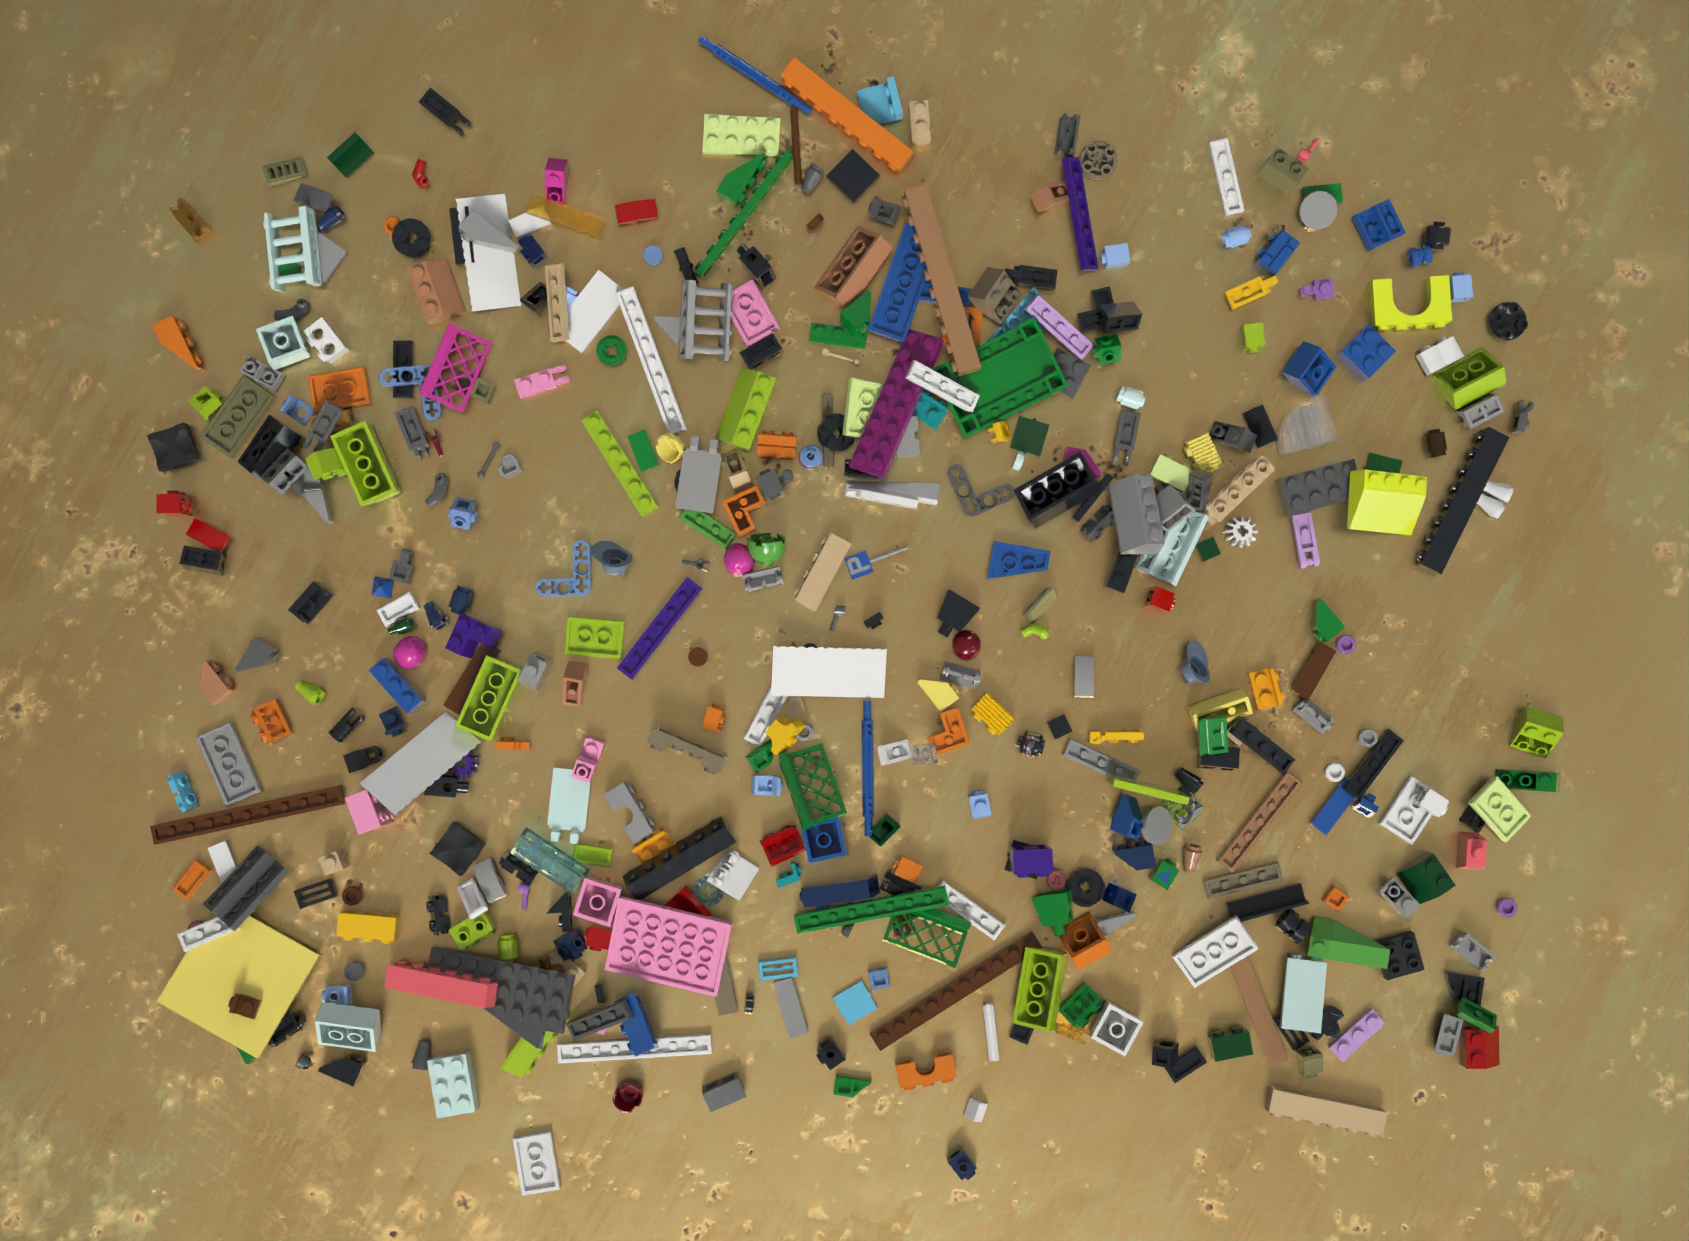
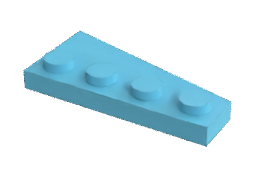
[987,286,1043,342]

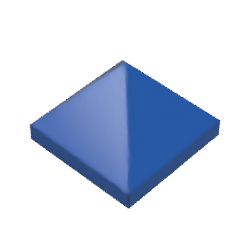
[371,576,394,598]

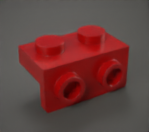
[760,825,806,866]
[664,886,711,917]

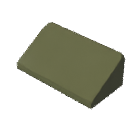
[1023,587,1058,624]

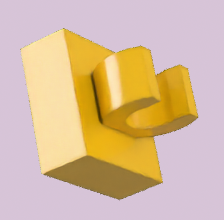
[988,421,1012,442]

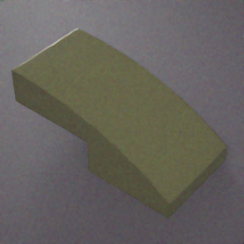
[451,370,495,403]

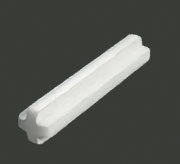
[983,1003,999,1061]

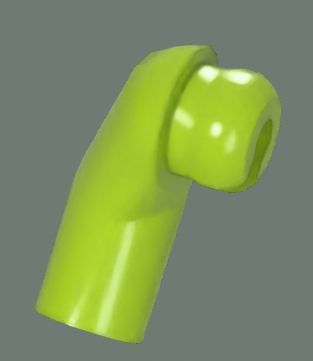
[1020,623,1049,639]

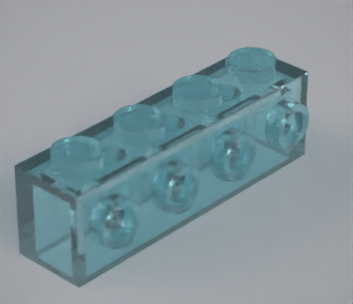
[510,827,590,895]

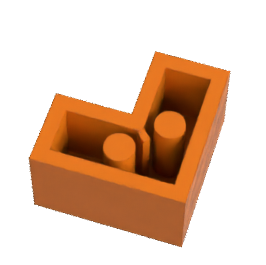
[722,485,766,538]

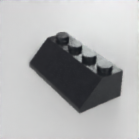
[1014,451,1103,528]

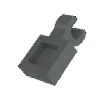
[1511,400,1534,435]
[389,549,414,584]

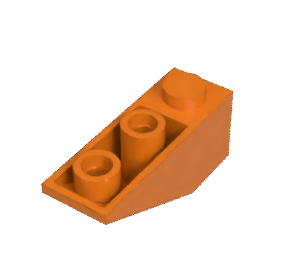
[152,315,203,371]

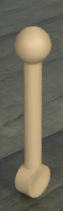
[822,348,860,365]

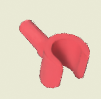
[1297,139,1319,162]

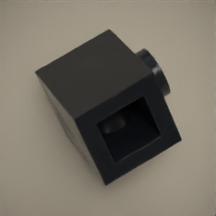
[816,1037,846,1070]

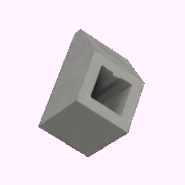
[1379,877,1420,918]

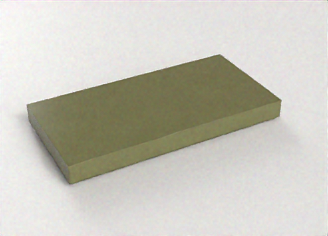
[200,375,277,459]

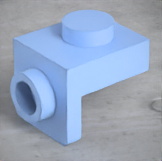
[751,775,783,796]

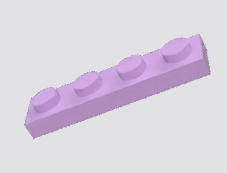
[1024,295,1094,360]

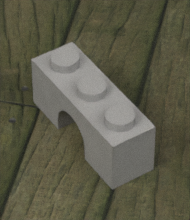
[603,782,655,844]

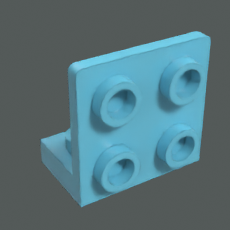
[857,76,903,125]

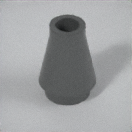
[801,164,824,194]
[411,1041,430,1070]

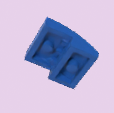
[1352,199,1406,251]

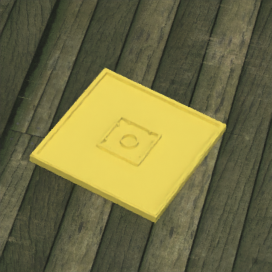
[157,912,320,1059]

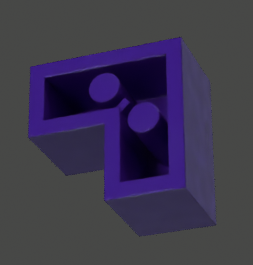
[445,613,502,658]

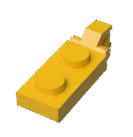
[1224,275,1279,310]
[1089,729,1144,744]

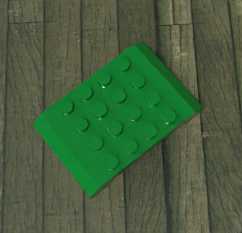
[933,317,1069,438]

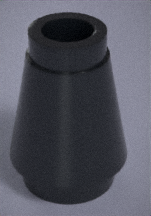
[1175,767,1204,794]

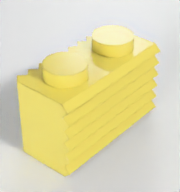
[1183,432,1224,473]

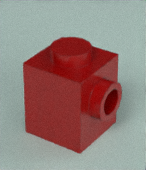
[583,924,613,951]

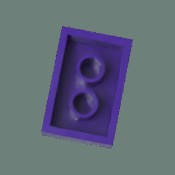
[1008,844,1054,878]

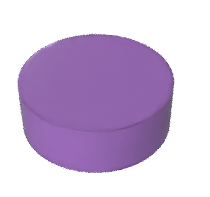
[1335,635,1356,654]
[1496,897,1517,917]

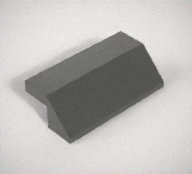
[203,845,289,932]

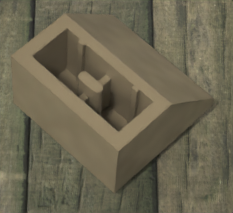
[967,267,1021,324]

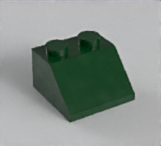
[1396,851,1456,904]

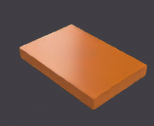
[308,366,372,414]

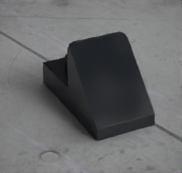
[547,891,573,932]

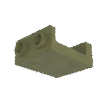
[1257,147,1309,195]

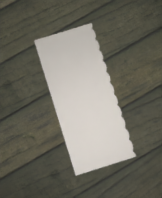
[456,194,521,311]
[771,646,887,698]
[359,712,481,816]

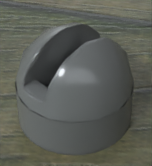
[295,1053,312,1070]

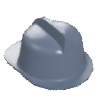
[591,541,633,577]
[1180,641,1210,684]

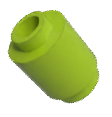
[497,934,519,962]

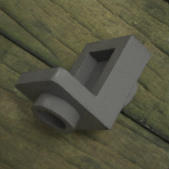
[868,196,901,225]

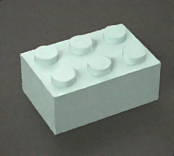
[315,1002,382,1052]
[427,1050,480,1119]

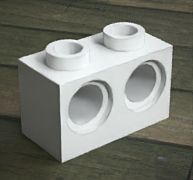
[304,317,349,364]

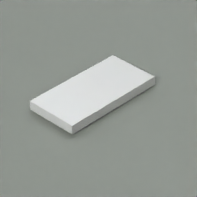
[566,270,623,354]
[1172,915,1259,988]

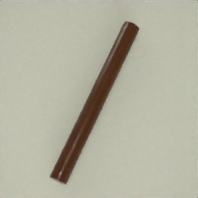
[790,108,802,185]

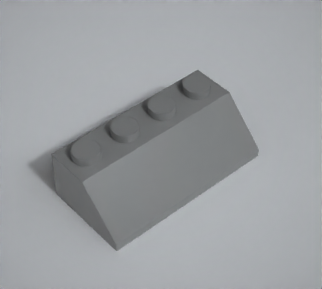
[1108,475,1165,554]

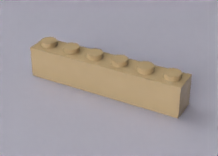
[1265,1086,1387,1137]

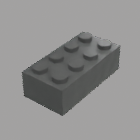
[1275,459,1357,517]

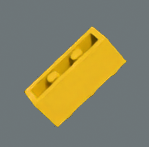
[336,911,400,944]

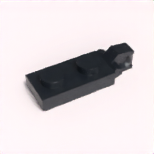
[1005,265,1058,290]

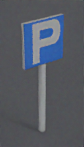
[844,545,909,580]

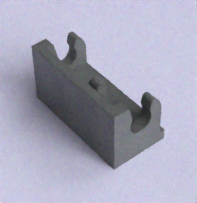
[1054,114,1081,157]
[702,1071,746,1112]

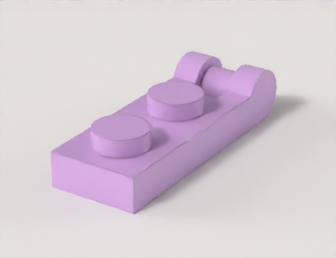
[1291,512,1320,569]

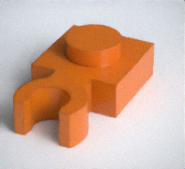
[495,737,530,750]

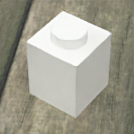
[1414,788,1449,817]

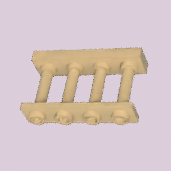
[1199,456,1275,526]

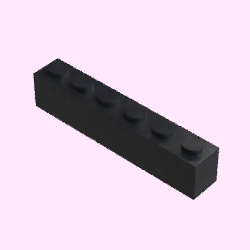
[622,817,736,900]

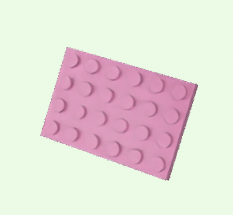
[605,896,733,997]

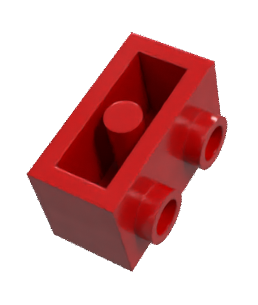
[156,490,195,516]

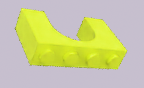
[1368,275,1452,331]

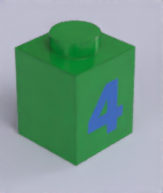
[1149,859,1180,890]

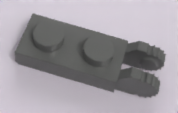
[302,400,344,453]
[1112,409,1141,465]

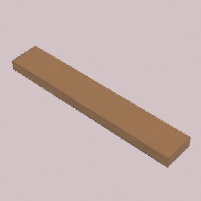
[1216,770,1303,873]
[1230,956,1288,1067]

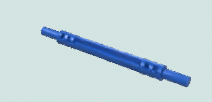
[698,35,813,114]
[862,701,874,836]

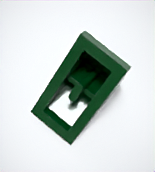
[869,812,901,847]

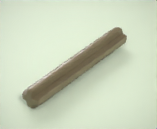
[822,393,834,469]

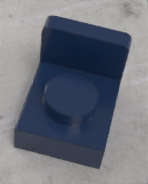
[379,706,407,737]

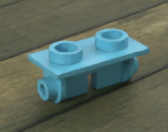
[167,771,199,812]

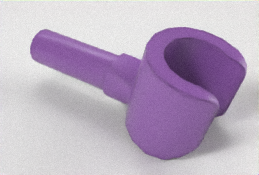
[518,882,531,910]

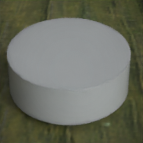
[1357,728,1378,748]

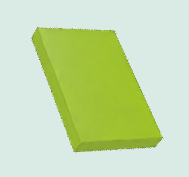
[564,616,625,659]

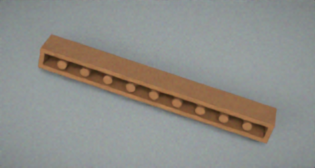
[901,184,981,376]

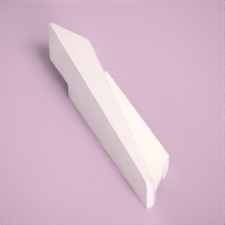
[844,481,940,509]

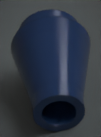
[316,204,345,232]
[423,601,448,631]

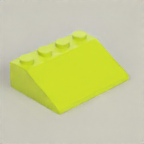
[1347,469,1427,535]

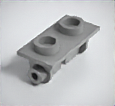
[742,566,783,592]
[940,661,982,690]
[1292,698,1334,735]

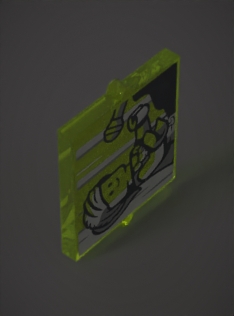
[1159,785,1205,830]

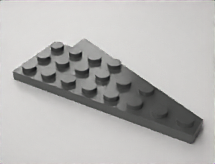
[428,947,576,1049]

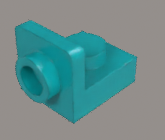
[776,861,803,888]

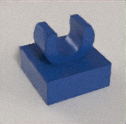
[1352,793,1379,818]

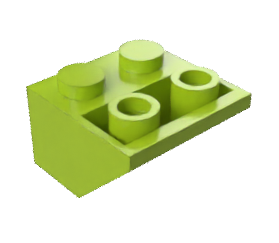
[1509,705,1564,758]

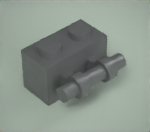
[757,469,794,502]

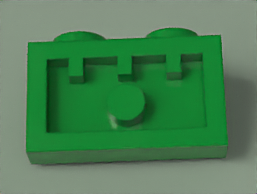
[1058,983,1105,1029]

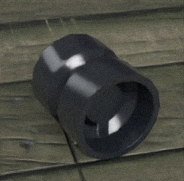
[1275,908,1312,944]

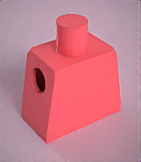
[1456,832,1487,870]

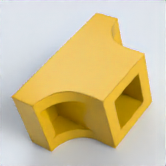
[765,716,806,755]

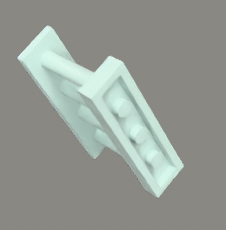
[263,206,322,292]

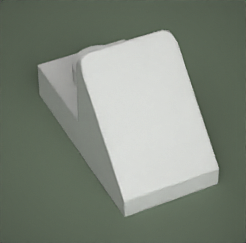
[877,739,912,766]

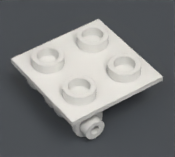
[707,848,759,901]

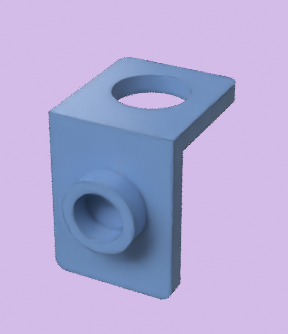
[280,395,314,425]

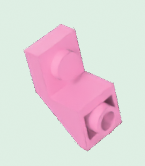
[571,735,605,783]

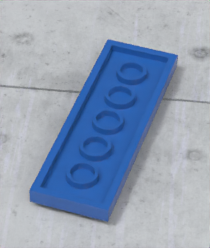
[868,222,926,343]

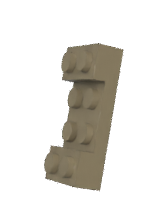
[647,727,727,775]

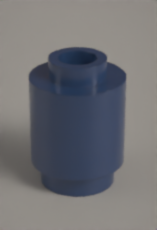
[448,585,472,615]

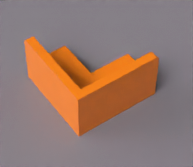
[927,707,970,756]

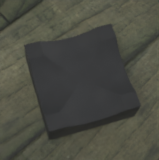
[147,422,200,472]
[429,821,486,877]
[1374,931,1425,980]

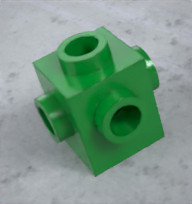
[1092,334,1122,365]

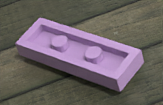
[1328,1008,1385,1062]

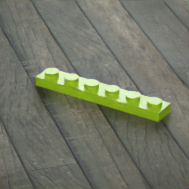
[581,410,659,517]

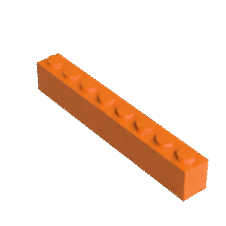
[780,57,915,172]

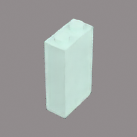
[1279,954,1327,1033]

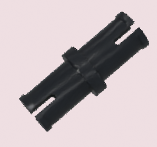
[674,247,699,285]

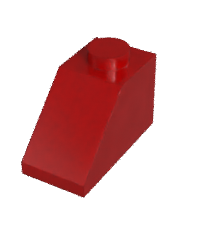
[1145,586,1176,612]

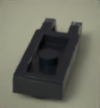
[419,88,471,136]

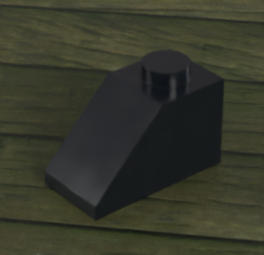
[318,1053,367,1087]

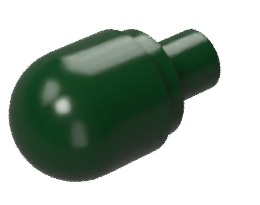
[387,617,414,635]

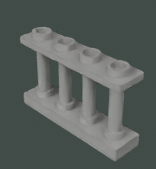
[679,280,733,361]

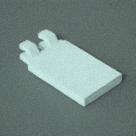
[547,767,592,844]

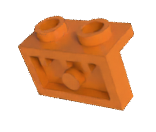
[250,699,291,745]

